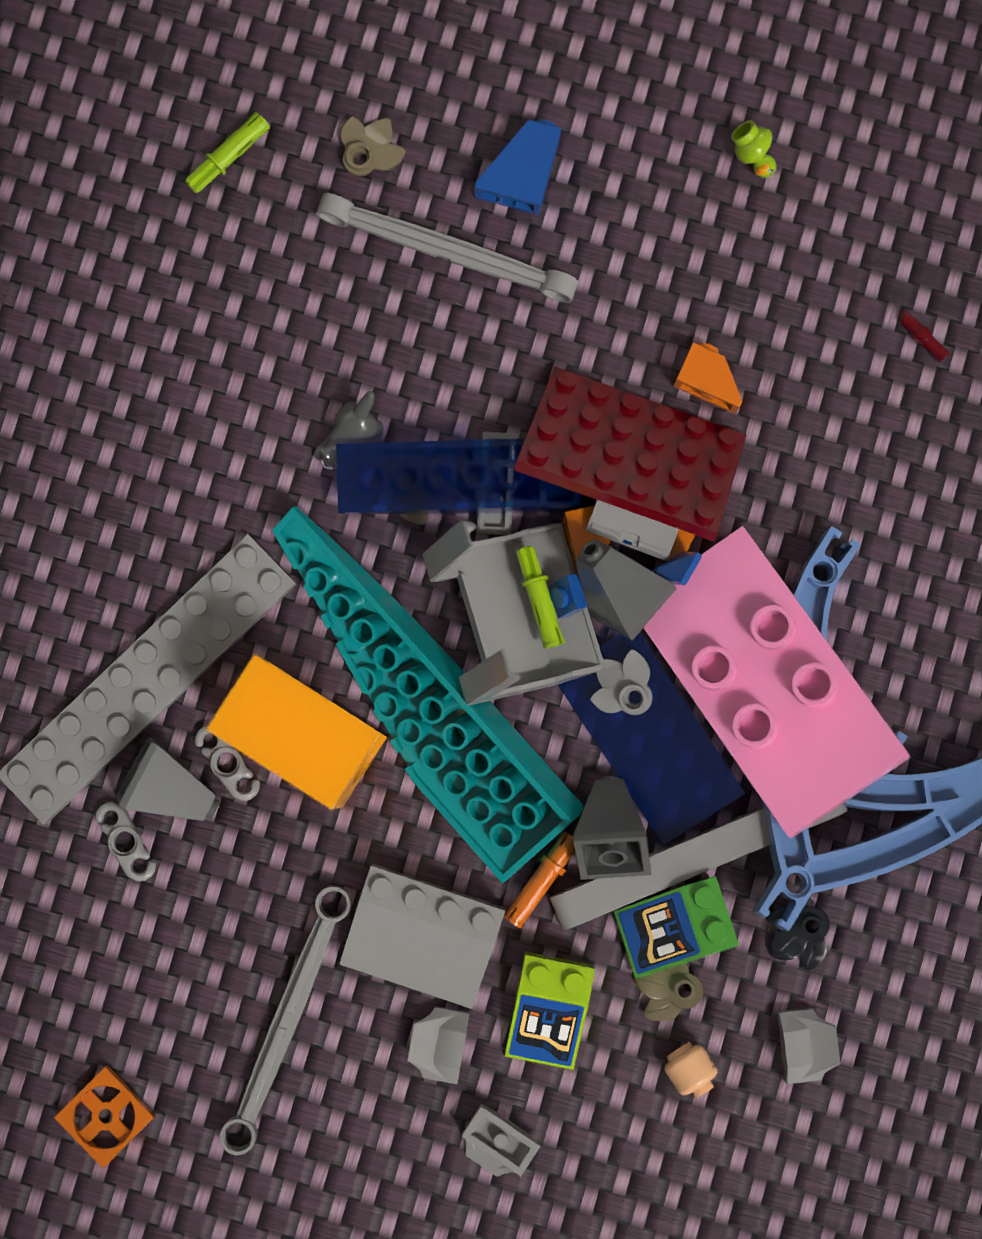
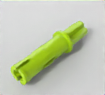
[185,112,270,193]
[516,546,566,649]

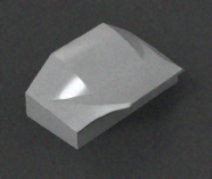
[408,1006,469,1084]
[777,1008,840,1084]
[461,1104,540,1177]

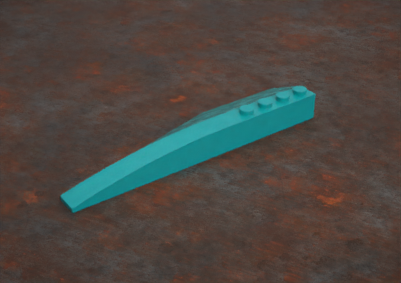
[272,506,584,884]

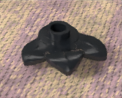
[767,905,830,970]

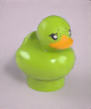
[731,120,776,178]

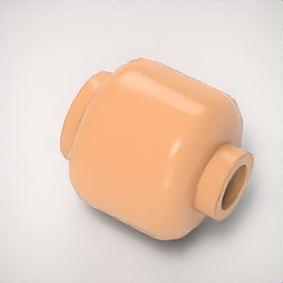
[665,1042,718,1098]

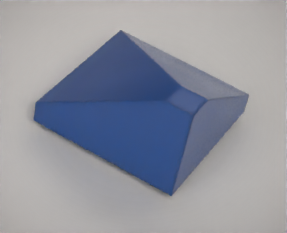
[653,552,702,585]

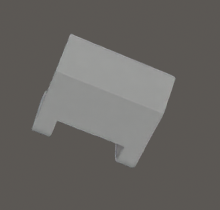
[422,520,605,705]

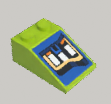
[505,951,595,1070]

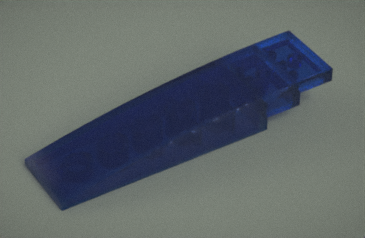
[336,438,597,514]

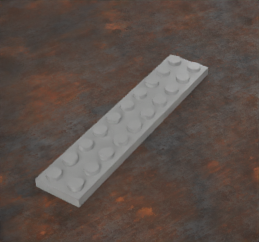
[0,534,297,825]

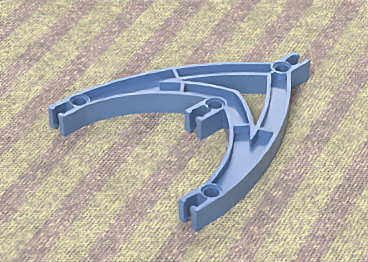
[752,526,982,931]

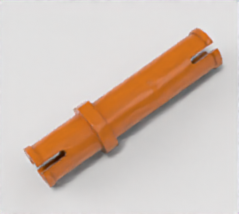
[504,830,575,929]

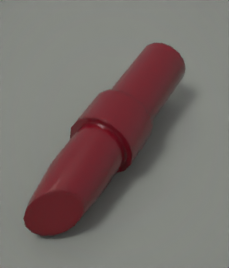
[899,309,950,363]

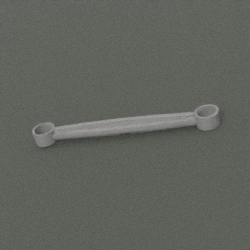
[316,193,578,303]
[220,885,352,1155]

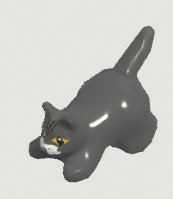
[313,391,384,477]

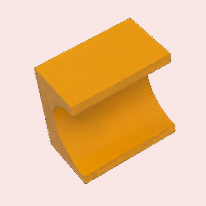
[206,654,387,810]

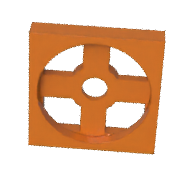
[54,1065,156,1168]

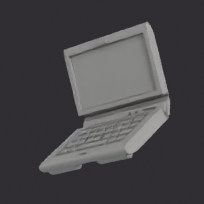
[586,500,679,561]

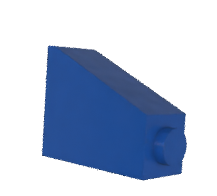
[475,119,562,215]

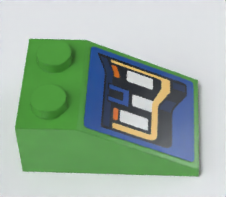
[614,876,739,979]

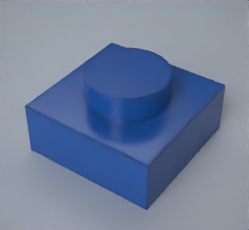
[548,574,588,619]

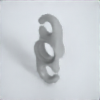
[195,726,260,801]
[95,802,156,882]

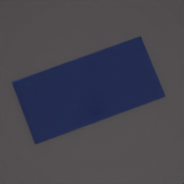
[558,633,745,846]

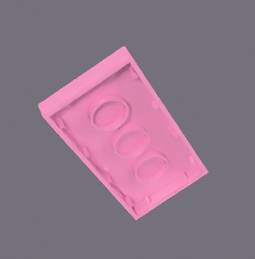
[644,526,910,839]

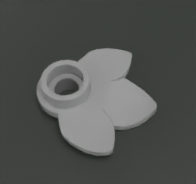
[591,649,653,715]

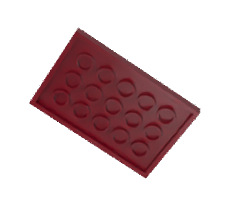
[514,366,747,542]

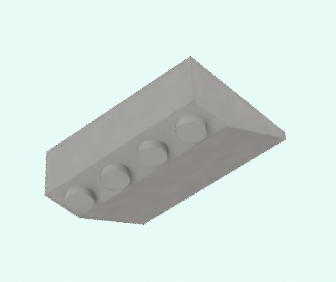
[340,864,505,1009]

